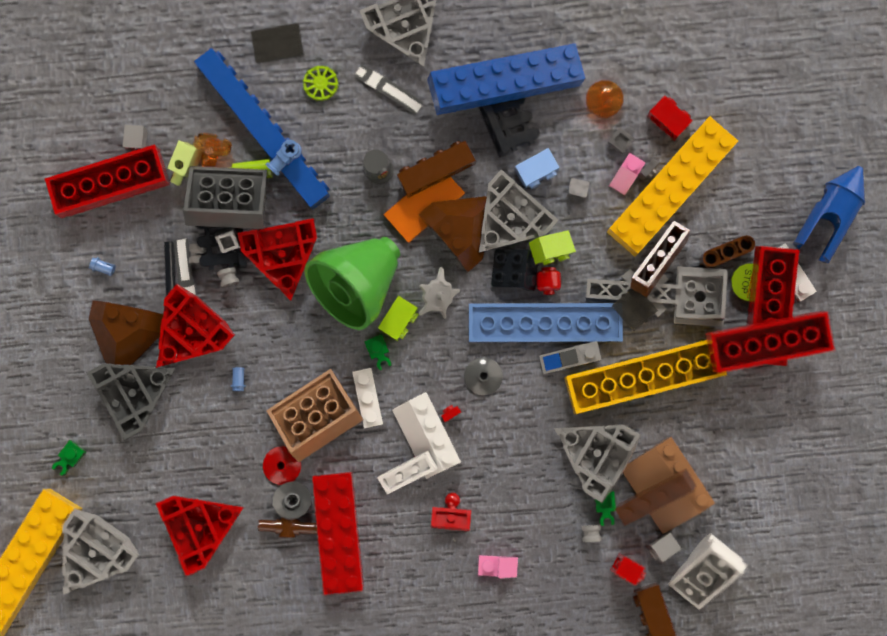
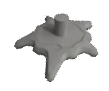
[418,267,460,319]

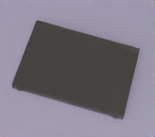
[251,23,304,64]

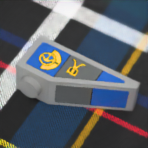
[539,341,602,374]

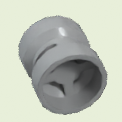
[189,244,207,265]

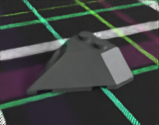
[87,363,175,441]

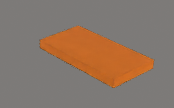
[383,177,465,244]

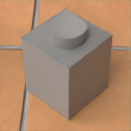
[123,125,148,152]
[648,532,681,562]

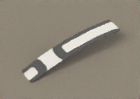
[354,65,423,114]
[173,239,196,295]

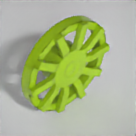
[303,65,338,101]

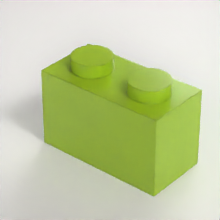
[529,230,576,266]
[378,296,419,342]

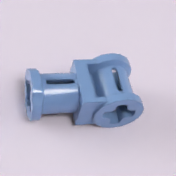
[265,140,302,176]

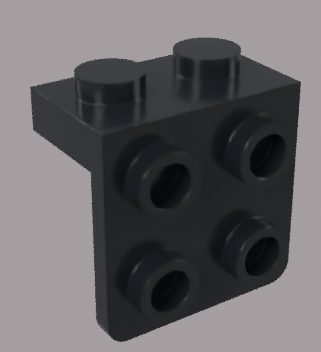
[491,249,539,291]

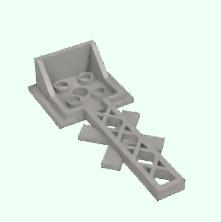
[586,266,728,327]

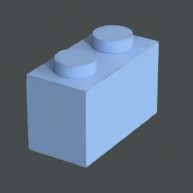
[514,148,560,189]

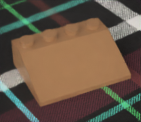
[266,369,364,462]
[623,437,715,534]

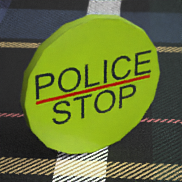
[731,263,753,301]

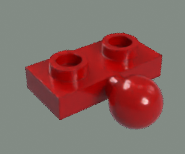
[431,493,471,531]

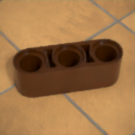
[699,235,755,269]

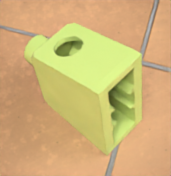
[168,140,205,186]

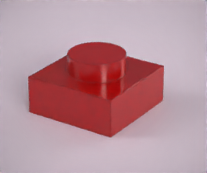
[441,405,461,423]

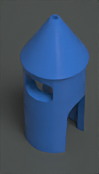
[793,166,865,263]

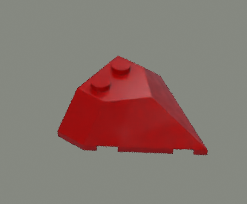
[238,218,317,301]
[156,284,235,368]
[155,496,244,576]

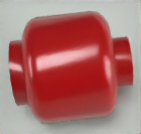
[536,267,561,295]

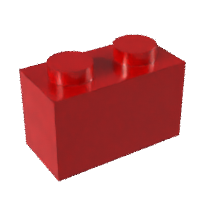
[647,95,693,141]
[610,553,645,585]

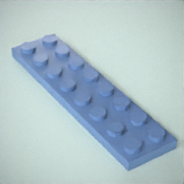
[469,303,623,342]

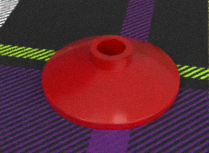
[263,446,301,485]

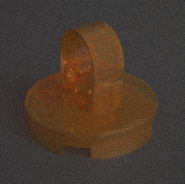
[586,80,624,118]
[193,133,232,167]

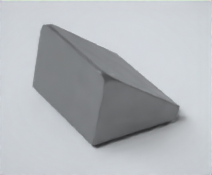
[567,178,590,201]
[215,227,240,253]

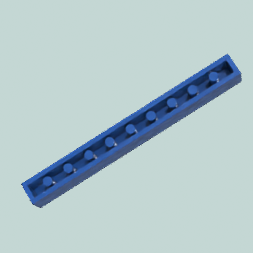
[194,48,330,210]

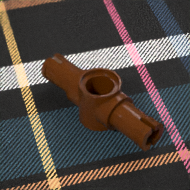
[258,517,317,538]

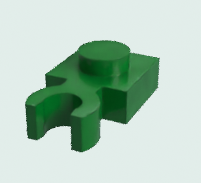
[364,334,392,371]
[52,440,86,476]
[595,491,616,526]

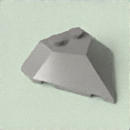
[359,0,436,67]
[479,170,559,252]
[554,425,641,503]
[63,509,139,594]

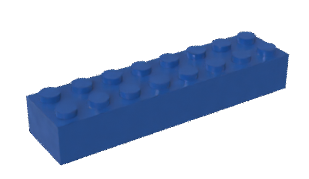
[427,43,586,115]

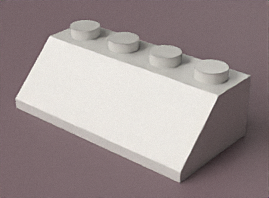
[392,392,461,479]

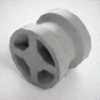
[217,267,240,288]
[581,525,602,542]

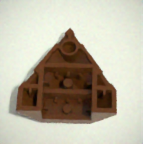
[418,196,487,273]
[89,300,163,365]

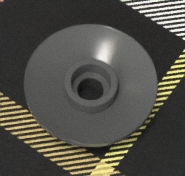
[464,357,503,396]
[273,482,312,519]

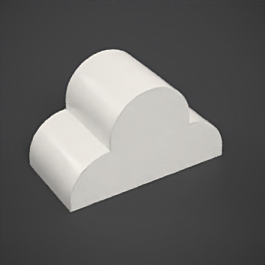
[668,533,746,609]

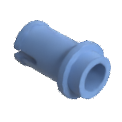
[89,257,116,276]
[230,367,246,392]

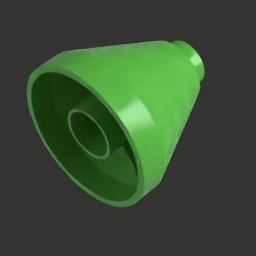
[305,237,400,330]

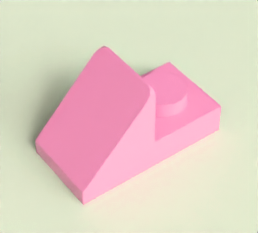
[609,153,645,195]
[478,555,518,578]

